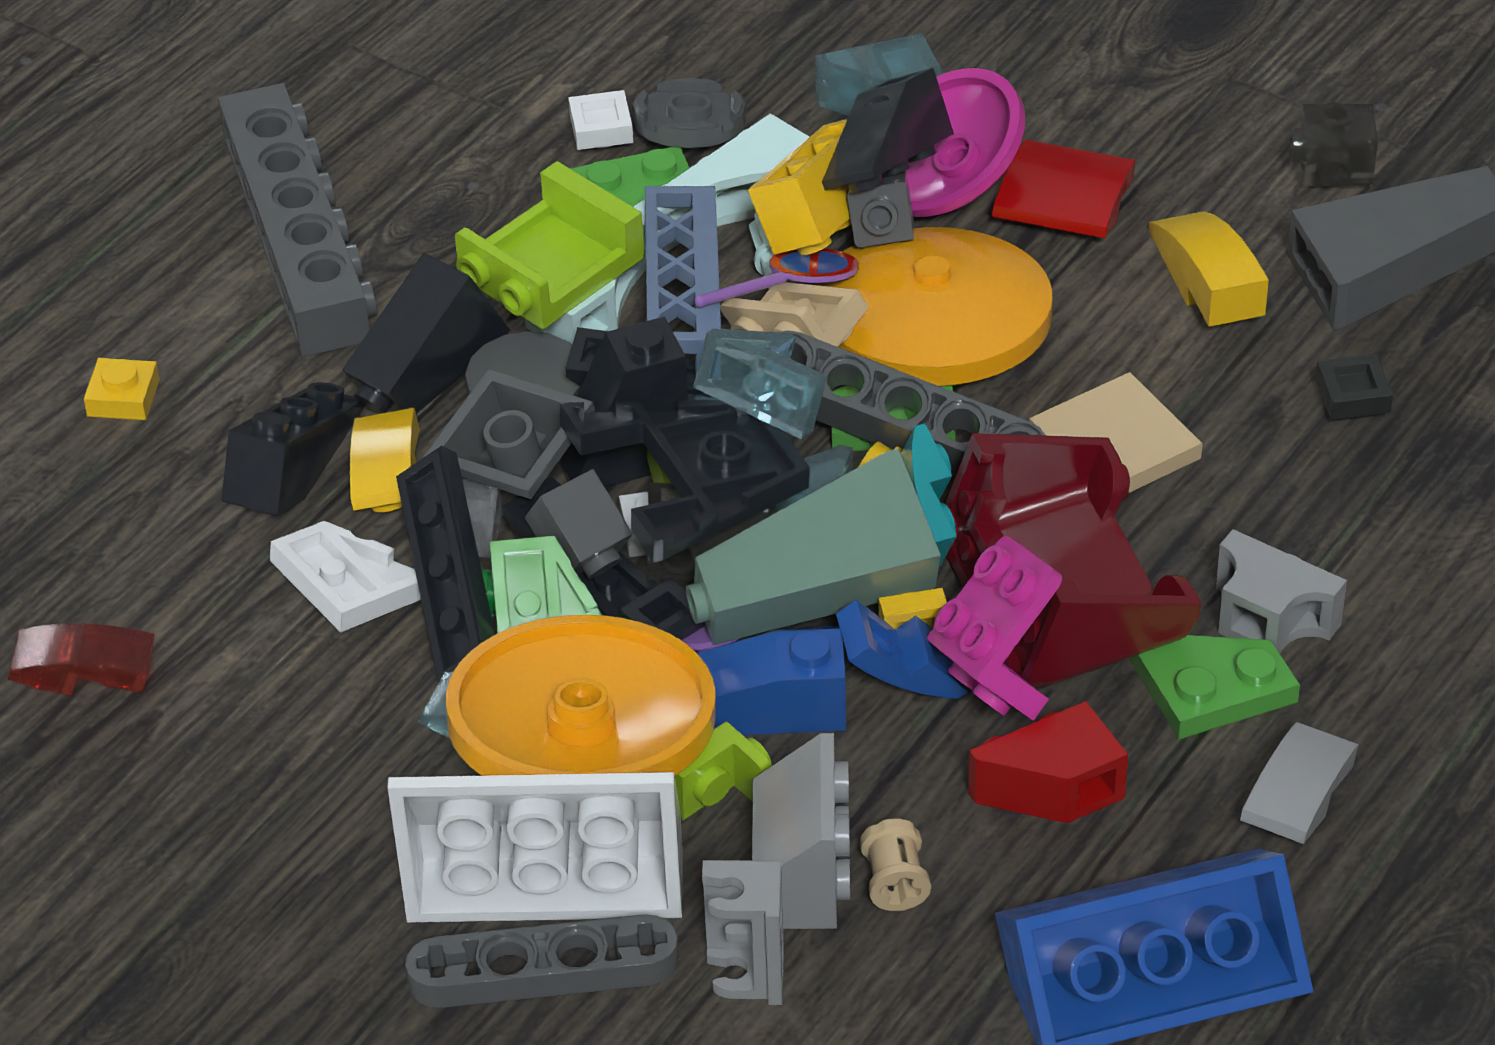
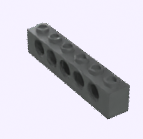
[218,83,377,357]

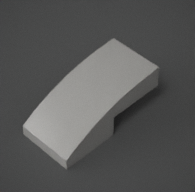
[1240,722,1359,844]

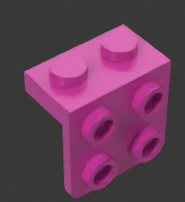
[926,536,1062,721]

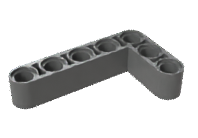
[737,330,1045,475]

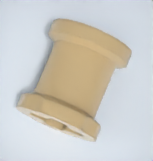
[860,819,931,911]

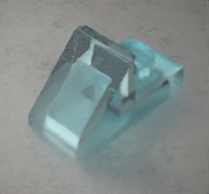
[693,329,828,439]

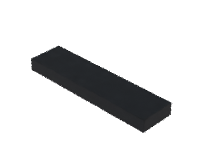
[396,445,495,692]

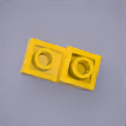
[350,408,420,512]

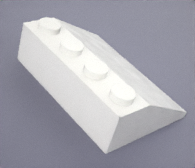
[388,772,683,922]

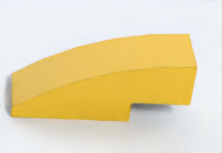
[1148,211,1269,327]

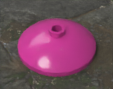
[906,68,1025,217]

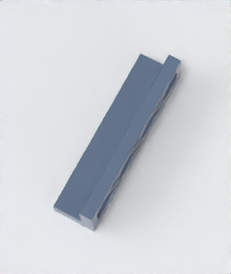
[645,186,721,386]

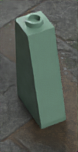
[686,449,941,645]

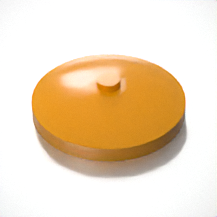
[815,227,1052,386]
[446,615,716,776]

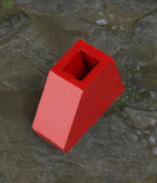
[968,701,1128,823]

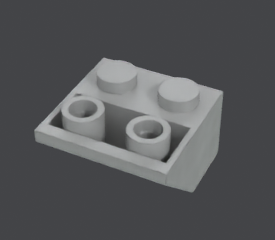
[752,733,850,929]

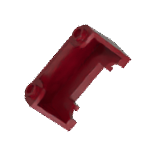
[945,433,1202,688]

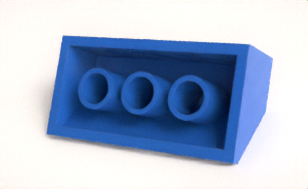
[995,849,1313,1045]

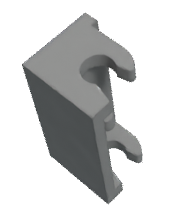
[702,860,784,1005]

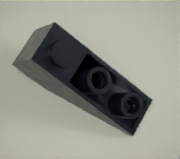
[822,68,954,193]
[221,382,365,516]

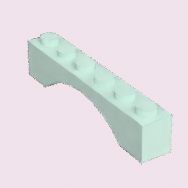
[525,113,809,344]

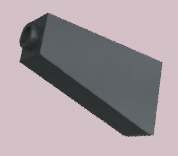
[1287,166,1495,330]

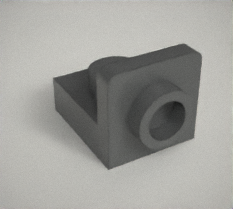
[847,170,915,247]

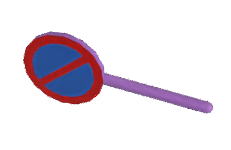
[694,249,859,307]

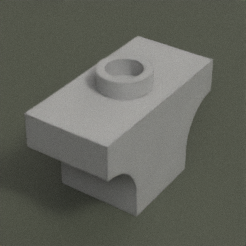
[1216,529,1347,653]

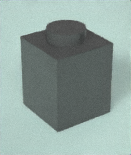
[525,469,633,579]

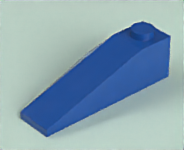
[695,625,846,735]

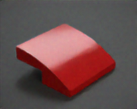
[992,139,1136,238]

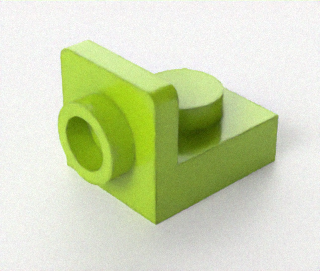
[675,721,772,820]

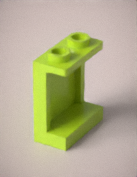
[455,161,645,330]

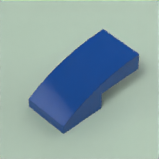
[836,600,968,699]

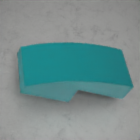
[901,423,957,566]

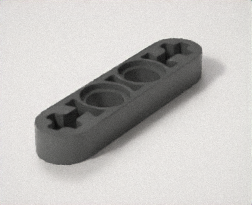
[405,915,679,1008]

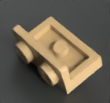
[720,282,869,351]

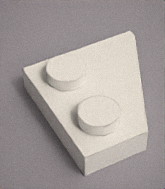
[270,521,421,633]

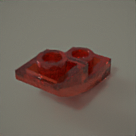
[7,623,155,696]

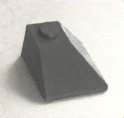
[423,369,595,499]

